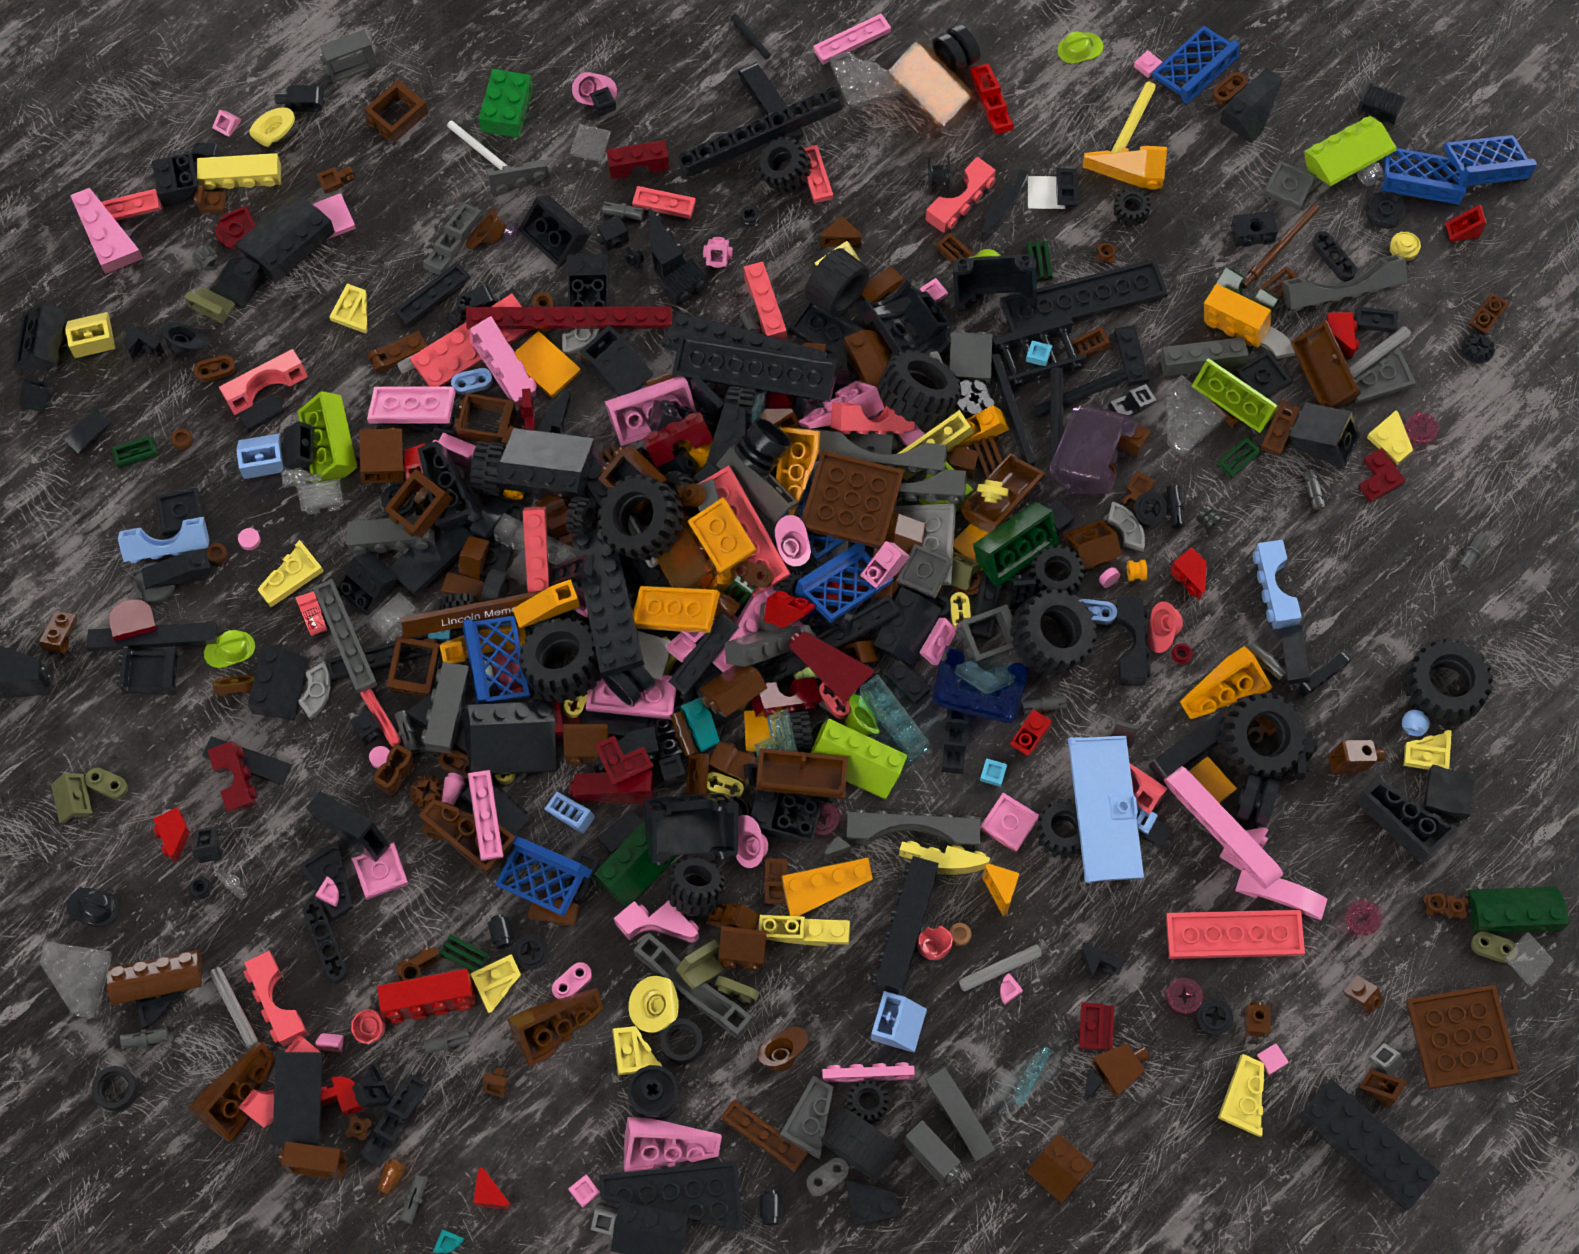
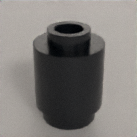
[487,914,514,949]
[759,1190,783,1226]

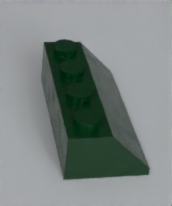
[973,502,1059,587]
[594,821,679,908]
[1467,887,1569,934]

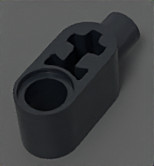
[275,85,324,112]

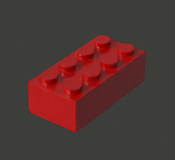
[377,969,476,1025]

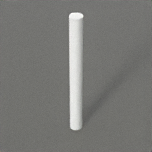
[447,121,507,170]

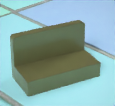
[185,287,235,324]
[951,552,981,590]
[51,773,92,823]
[676,939,724,989]

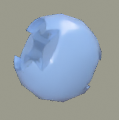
[1402,710,1430,736]

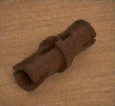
[670,710,697,756]

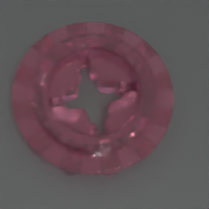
[1405,413,1439,444]
[815,801,839,836]
[1345,900,1382,936]
[1166,978,1203,1014]

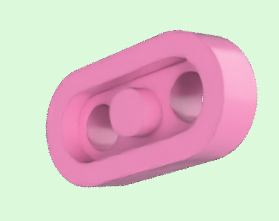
[552,962,592,1000]

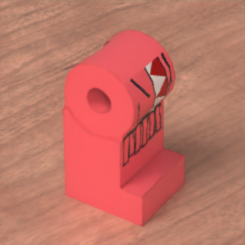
[296,591,327,636]

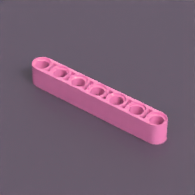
[1164,766,1283,889]

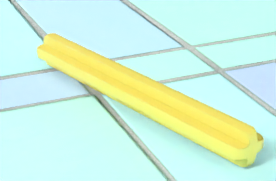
[1111,81,1156,153]

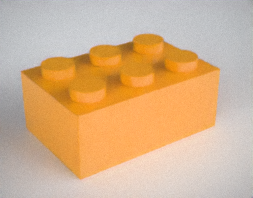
[1204,283,1271,348]

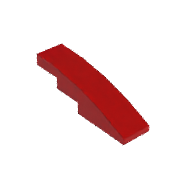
[970,63,1014,135]

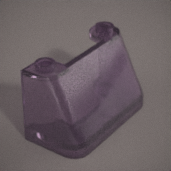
[1050,405,1138,494]

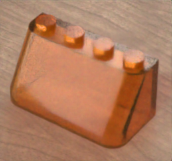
[889,41,977,127]
[641,510,718,589]

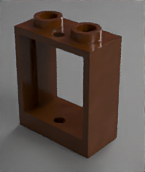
[364,79,428,143]
[454,393,516,443]
[598,445,667,513]
[384,469,453,538]
[386,636,440,697]
[279,1142,348,1181]

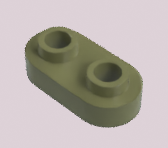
[85,768,128,800]
[1471,932,1517,963]
[715,976,760,1005]

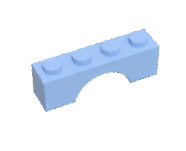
[118,517,210,563]
[1253,540,1302,629]

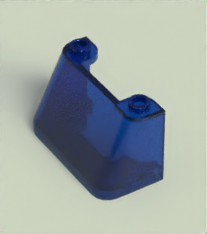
[932,646,1030,723]

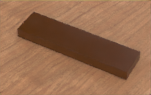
[720,1100,808,1173]

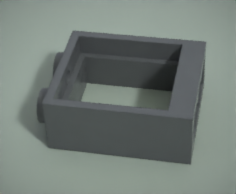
[319,29,377,83]
[955,604,1017,665]

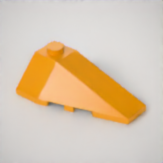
[1082,146,1167,190]
[776,428,820,515]
[1180,646,1273,719]

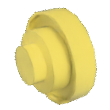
[1390,232,1421,261]
[977,480,1009,503]

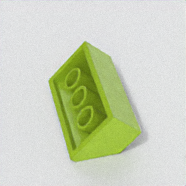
[1304,116,1397,186]
[1192,358,1279,433]
[297,391,357,484]
[811,719,907,799]

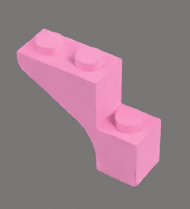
[614,900,699,943]

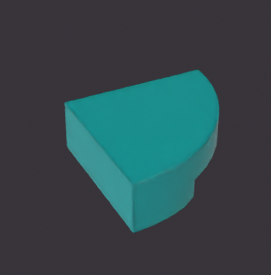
[433,1229,465,1254]

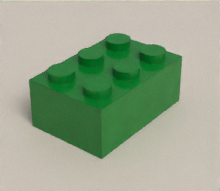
[479,69,533,138]

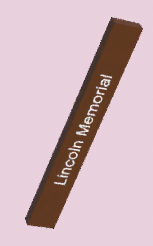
[400,590,544,639]

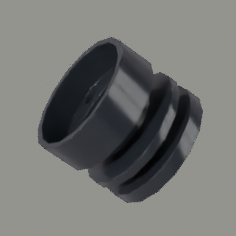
[734,418,792,475]

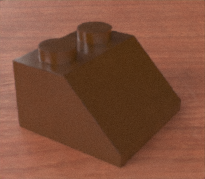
[1063,520,1122,569]
[563,724,610,766]
[719,926,767,971]
[1026,1133,1094,1204]

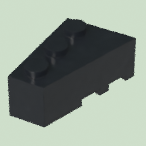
[458,781,530,836]

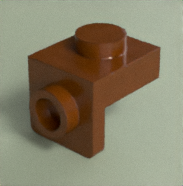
[1343,975,1383,1015]

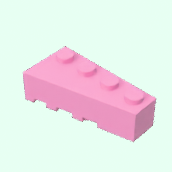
[70,188,143,274]
[470,316,537,408]

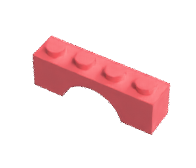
[926,157,996,233]
[744,262,787,341]
[219,349,308,415]
[830,402,914,435]
[523,507,550,593]
[1130,764,1168,814]
[244,951,308,1047]
[238,1035,324,1128]

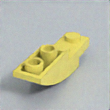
[899,841,990,875]
[759,915,850,946]

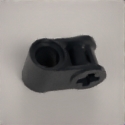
[457,284,498,319]

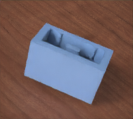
[237,433,285,479]
[871,991,927,1053]

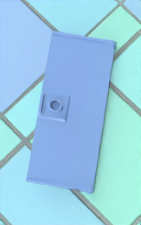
[1068,736,1144,883]

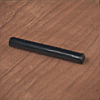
[731,14,771,60]

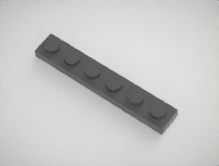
[313,579,378,694]

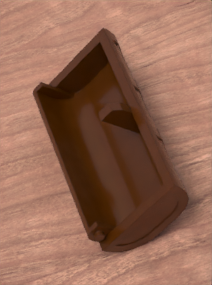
[1291,320,1361,409]
[961,453,1045,533]
[756,748,848,800]
[107,949,202,1005]

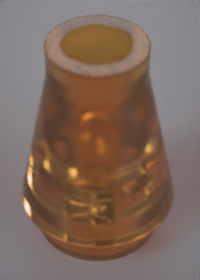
[377,1158,406,1195]

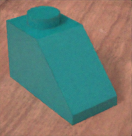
[680,698,720,753]

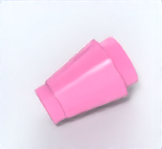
[442,773,466,806]

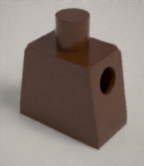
[1328,740,1385,776]
[1092,1044,1150,1098]

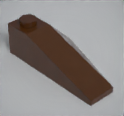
[843,330,891,414]
[871,514,926,601]
[419,799,516,877]
[507,988,603,1067]
[189,1042,275,1142]

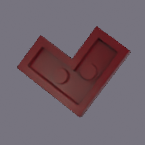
[519,388,536,431]
[1358,448,1406,503]
[594,736,653,786]

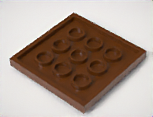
[801,450,904,549]
[1405,985,1519,1090]

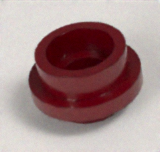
[1171,644,1193,665]

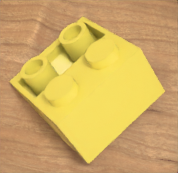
[65,312,115,358]

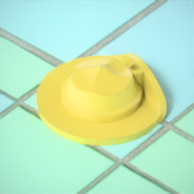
[249,107,295,147]
[629,976,679,1033]

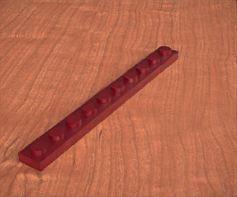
[466,306,672,329]

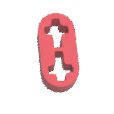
[819,683,851,719]

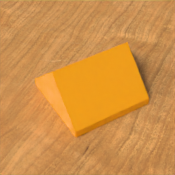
[982,864,1019,916]

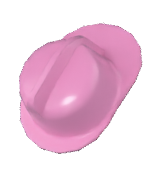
[572,72,617,106]
[775,515,811,566]
[736,815,768,868]

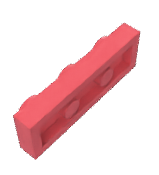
[803,145,833,203]
[632,186,696,219]
[101,189,161,221]

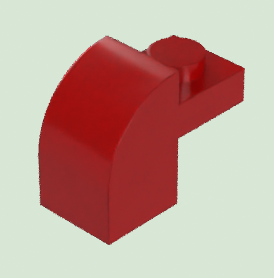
[321,1077,368,1116]

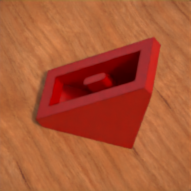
[1445,204,1487,241]
[473,1167,512,1210]

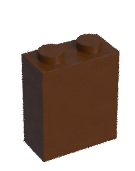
[359,428,404,483]
[699,665,768,717]

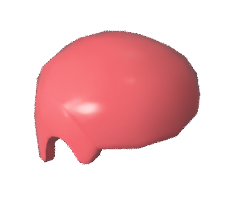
[916,926,953,960]
[351,1009,386,1044]

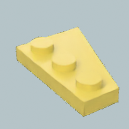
[258,540,324,607]
[1218,1054,1264,1137]

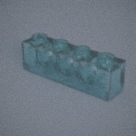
[860,675,929,762]

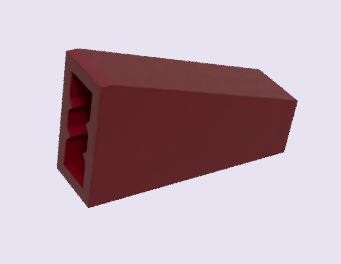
[788,631,875,703]
[569,770,654,804]

